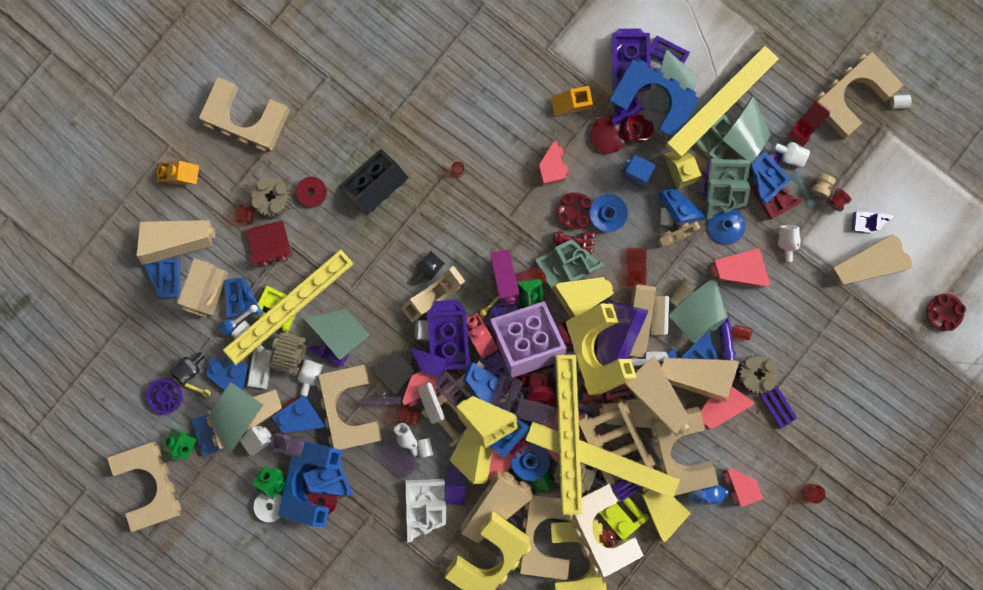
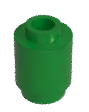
[532,471,554,493]

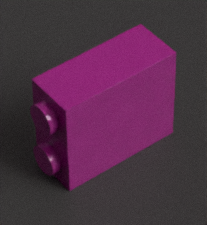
[490,249,519,306]

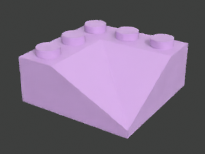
[490,301,566,378]

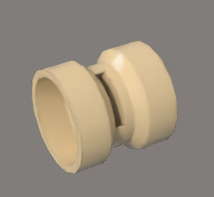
[811,173,836,198]

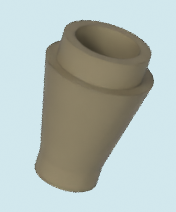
[669,278,696,306]

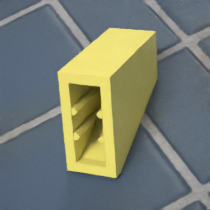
[663,151,701,189]
[552,277,614,319]
[457,396,517,448]
[450,428,492,484]
[641,487,691,542]

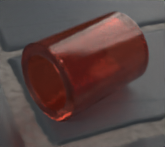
[451,162,465,178]
[732,324,752,341]
[601,529,618,548]

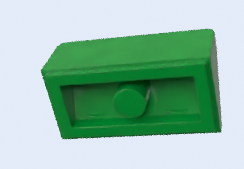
[518,279,543,308]

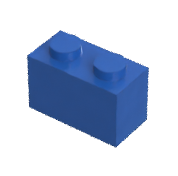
[622,155,655,188]

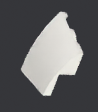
[406,479,446,542]

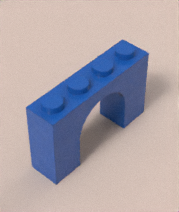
[608,58,700,138]
[278,439,343,528]

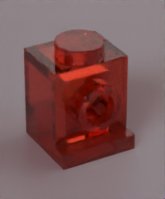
[515,268,547,287]

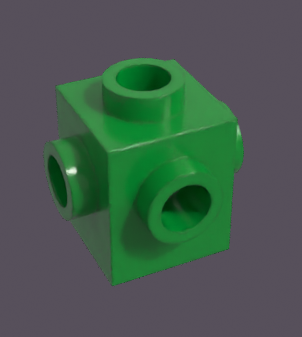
[162,428,197,461]
[252,465,286,500]

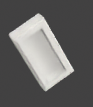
[247,350,273,389]

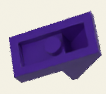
[445,465,466,505]

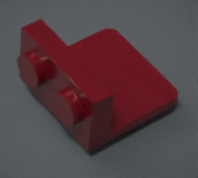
[247,221,293,268]

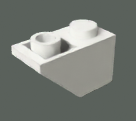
[240,426,272,456]

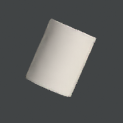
[891,95,912,109]
[660,208,674,227]
[417,438,433,458]

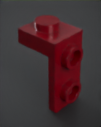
[788,101,831,147]

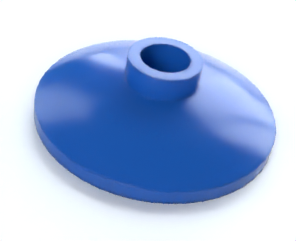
[590,194,628,232]
[707,209,745,245]
[511,442,550,481]

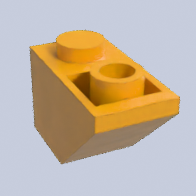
[551,86,593,116]
[156,161,199,185]

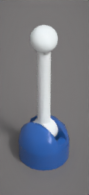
[220,305,258,336]

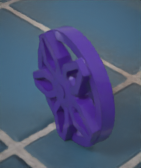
[146,378,183,414]

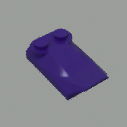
[612,28,651,92]
[427,300,470,370]

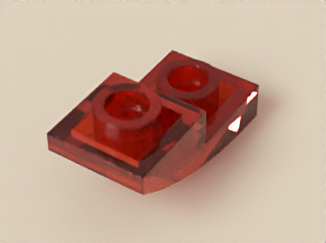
[626,247,647,287]

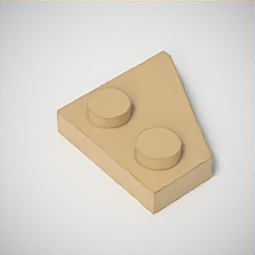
[657,222,700,248]

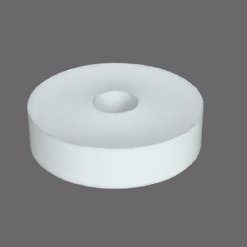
[254,493,282,522]

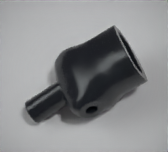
[412,250,445,285]
[170,352,205,386]

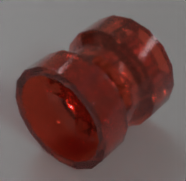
[581,385,602,404]
[397,405,421,429]
[802,483,825,504]

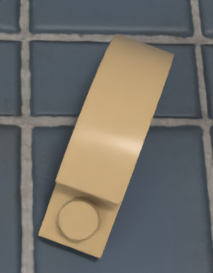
[401,266,465,323]

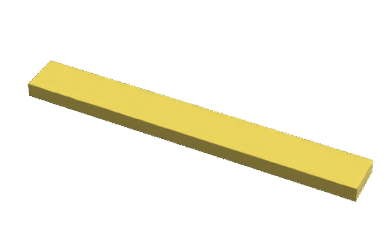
[666,46,779,158]
[223,250,354,365]
[555,355,582,515]
[526,422,680,498]

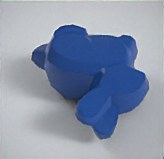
[687,484,729,505]

